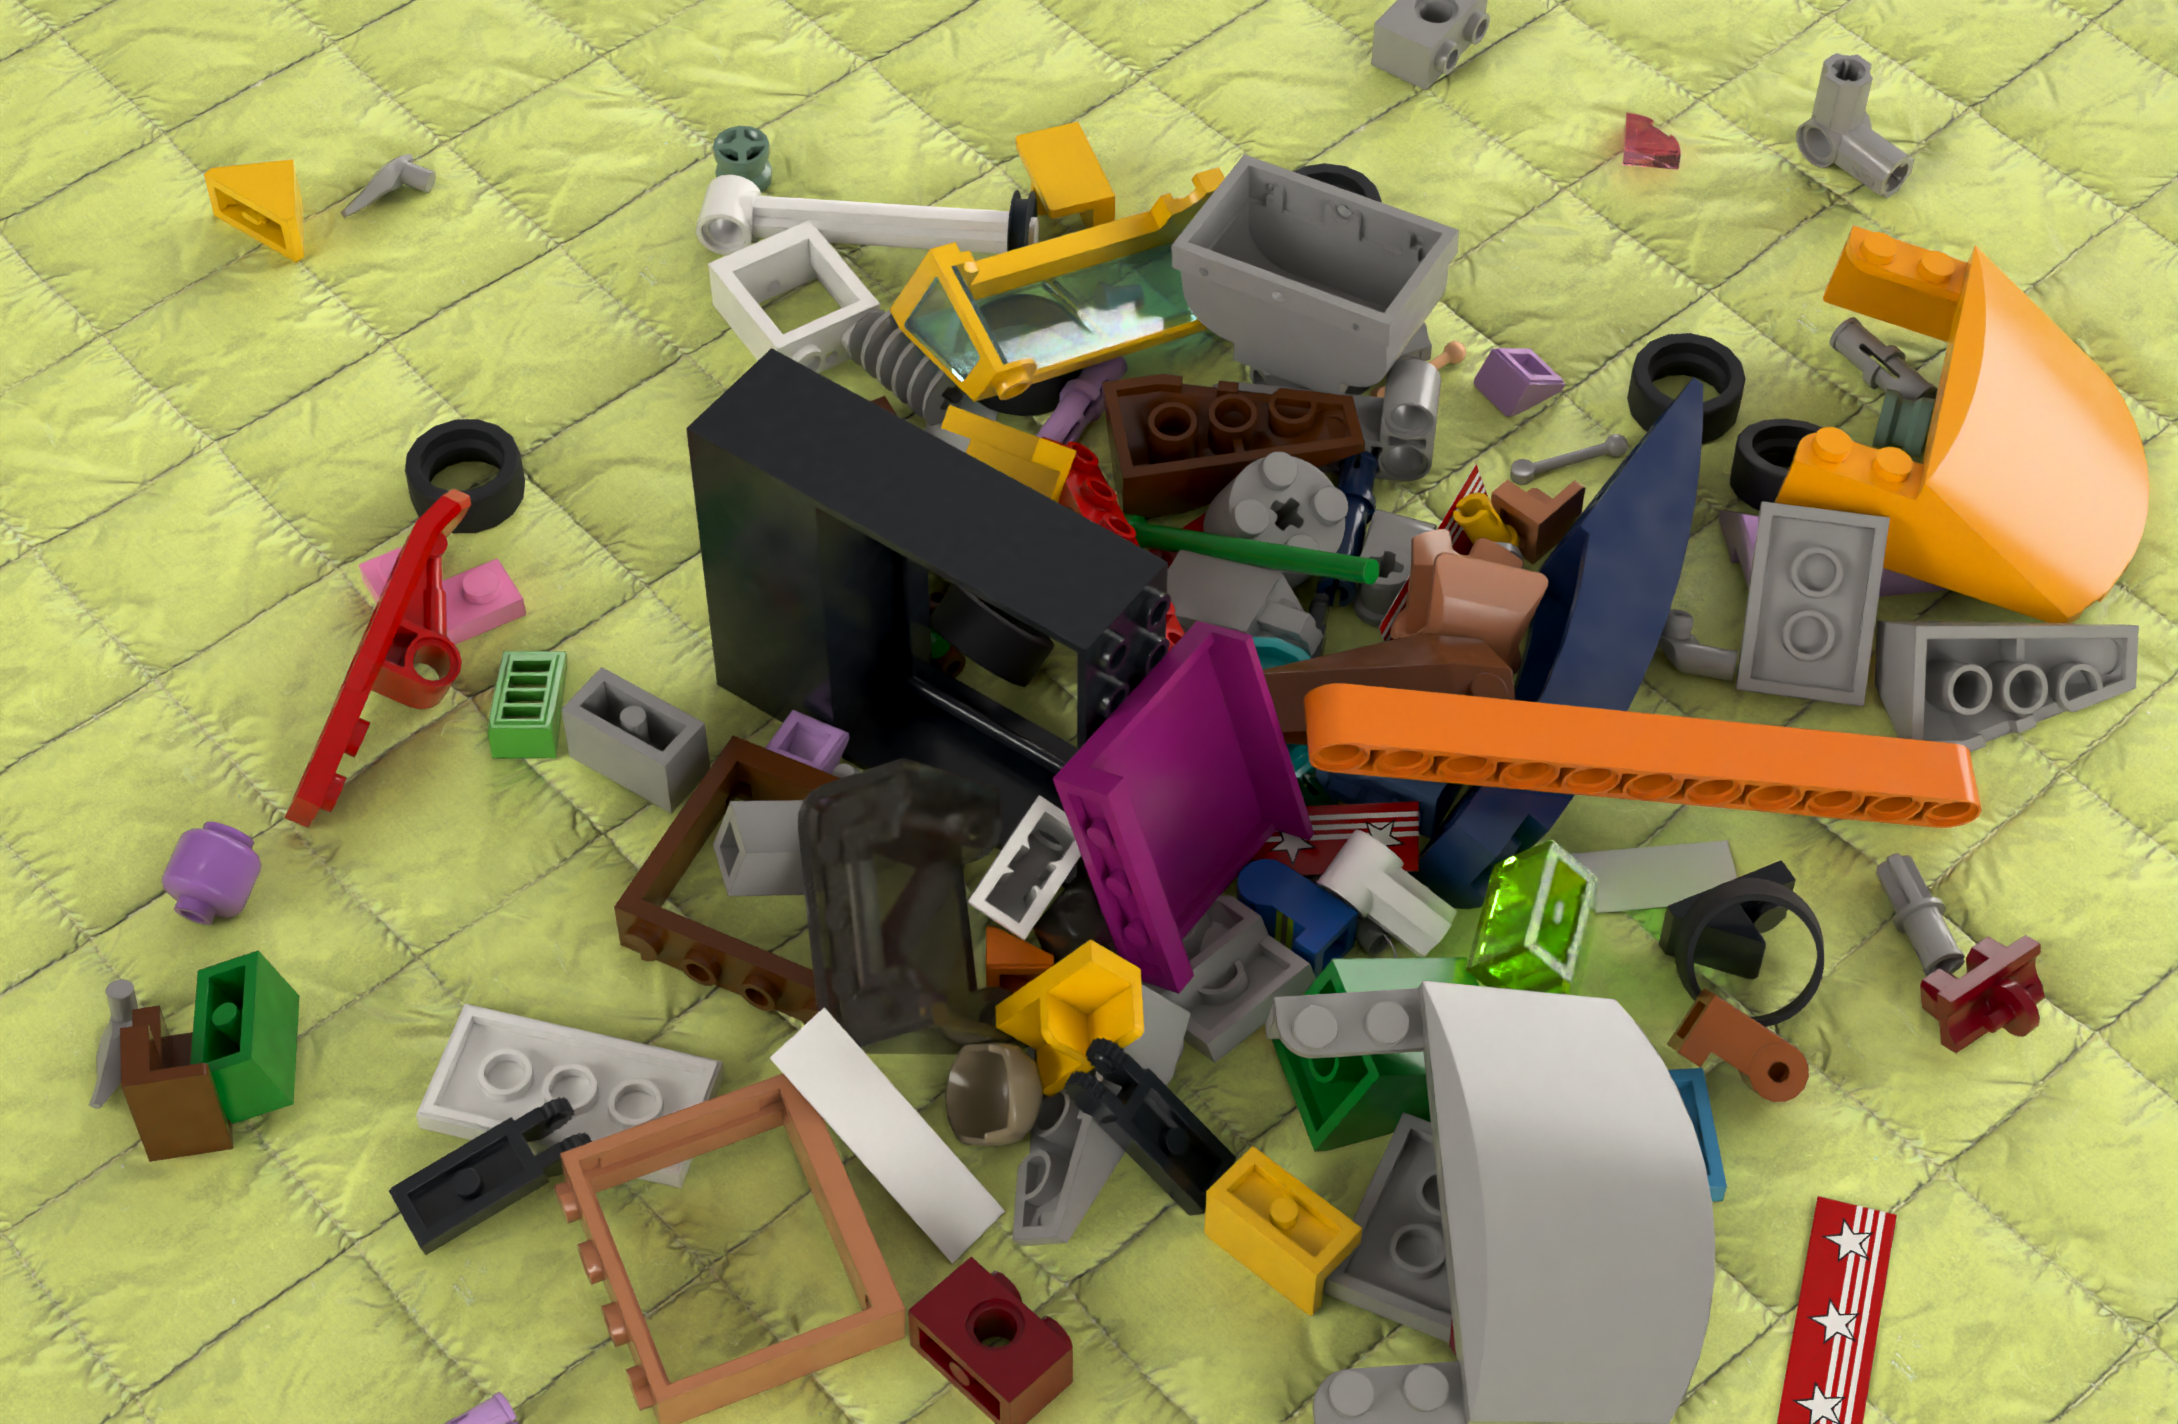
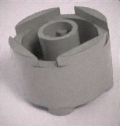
[1203,452,1348,589]

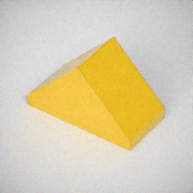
[204,159,305,263]

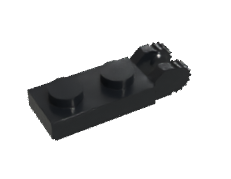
[1064,1037,1236,1216]
[389,1097,592,1255]

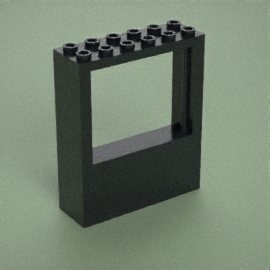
[686,348,1171,900]

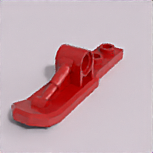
[284,489,471,828]

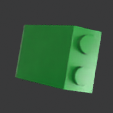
[1271,957,1479,1152]

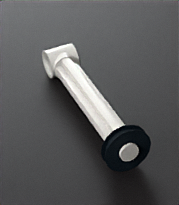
[696,174,1039,256]

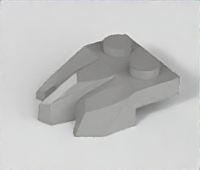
[1141,895,1316,1063]

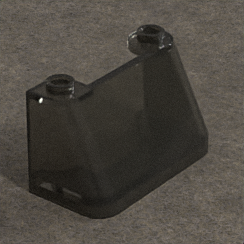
[798,758,1030,1055]

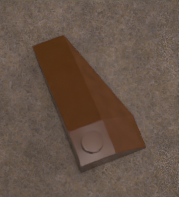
[1102,374,1365,519]
[1263,633,1515,745]

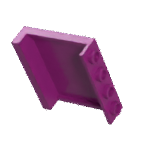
[1053,621,1314,994]

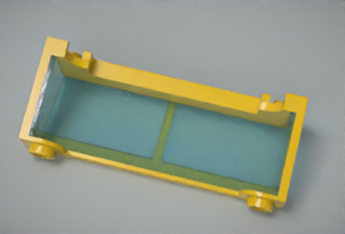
[889,167,1225,402]

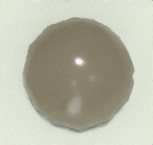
[945,1042,1043,1147]

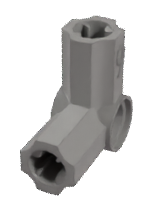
[1796,53,1915,199]

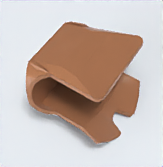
[1390,529,1548,675]

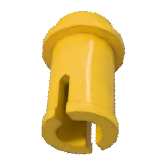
[1453,492,1520,548]

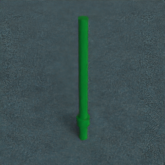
[1123,513,1379,585]

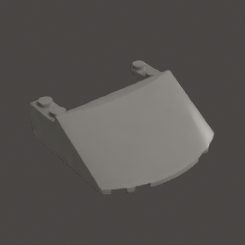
[1265,981,1715,1424]

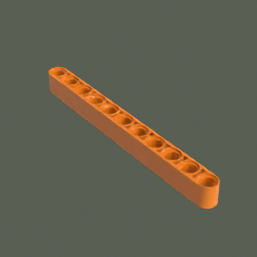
[1303,683,1982,828]

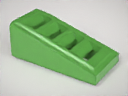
[487,651,567,758]

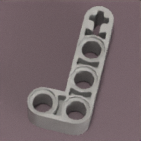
[1212,359,1441,481]

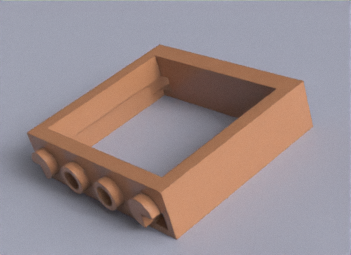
[554,1074,905,1424]

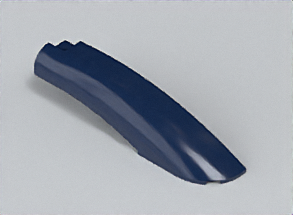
[1407,377,1704,910]

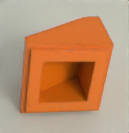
[986,926,1054,1003]

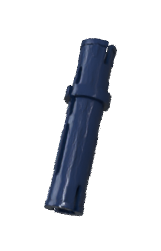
[1316,451,1379,607]

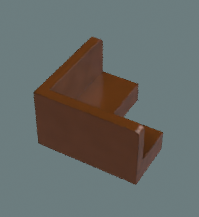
[120,1005,233,1162]

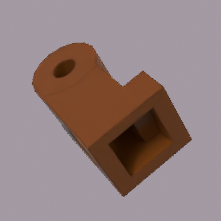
[1667,988,1809,1102]

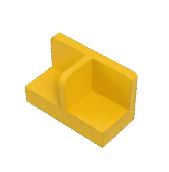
[1015,121,1115,228]
[995,939,1144,1097]
[1204,1146,1363,1316]

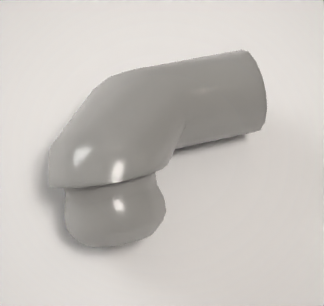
[1657,609,1738,682]

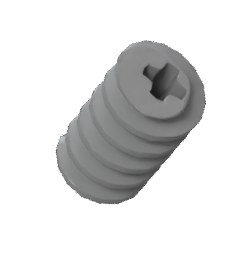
[847,310,975,426]

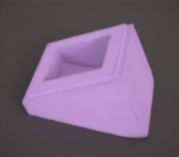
[1474,348,1566,416]
[765,710,849,774]

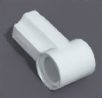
[1316,829,1458,957]

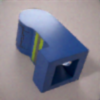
[1236,859,1358,978]

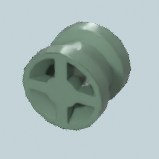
[713,126,772,192]
[1872,388,1935,457]

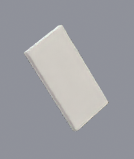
[416,1004,724,1188]

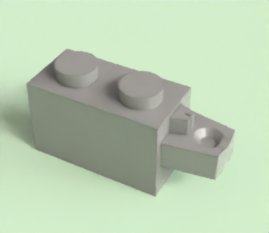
[1167,550,1324,656]

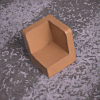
[1491,479,1586,565]

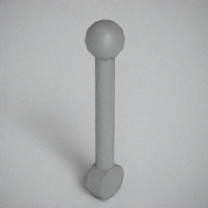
[1510,434,1628,485]

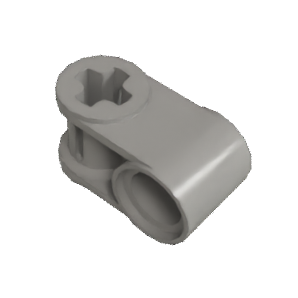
[1353,509,1437,627]

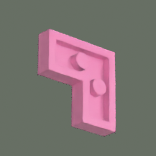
[359,546,526,645]

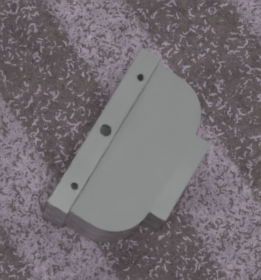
[1171,154,1459,395]

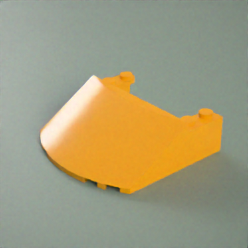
[1774,225,2149,623]

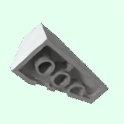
[1875,621,2139,752]
[1012,984,1191,1246]

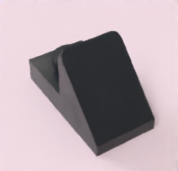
[1658,860,1796,979]

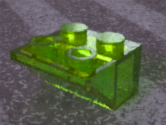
[1465,839,1598,996]

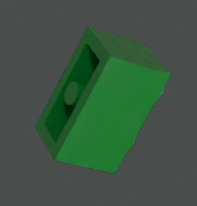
[190,950,300,1124]

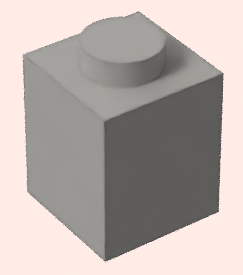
[713,800,825,896]

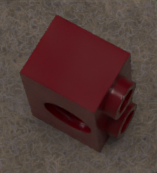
[908,1257,1073,1424]

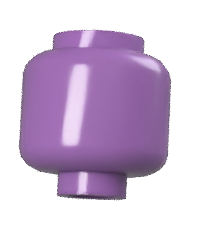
[162,821,262,925]

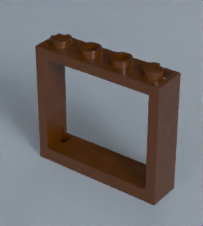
[614,736,966,1042]

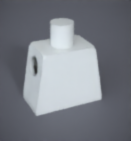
[967,795,1081,940]

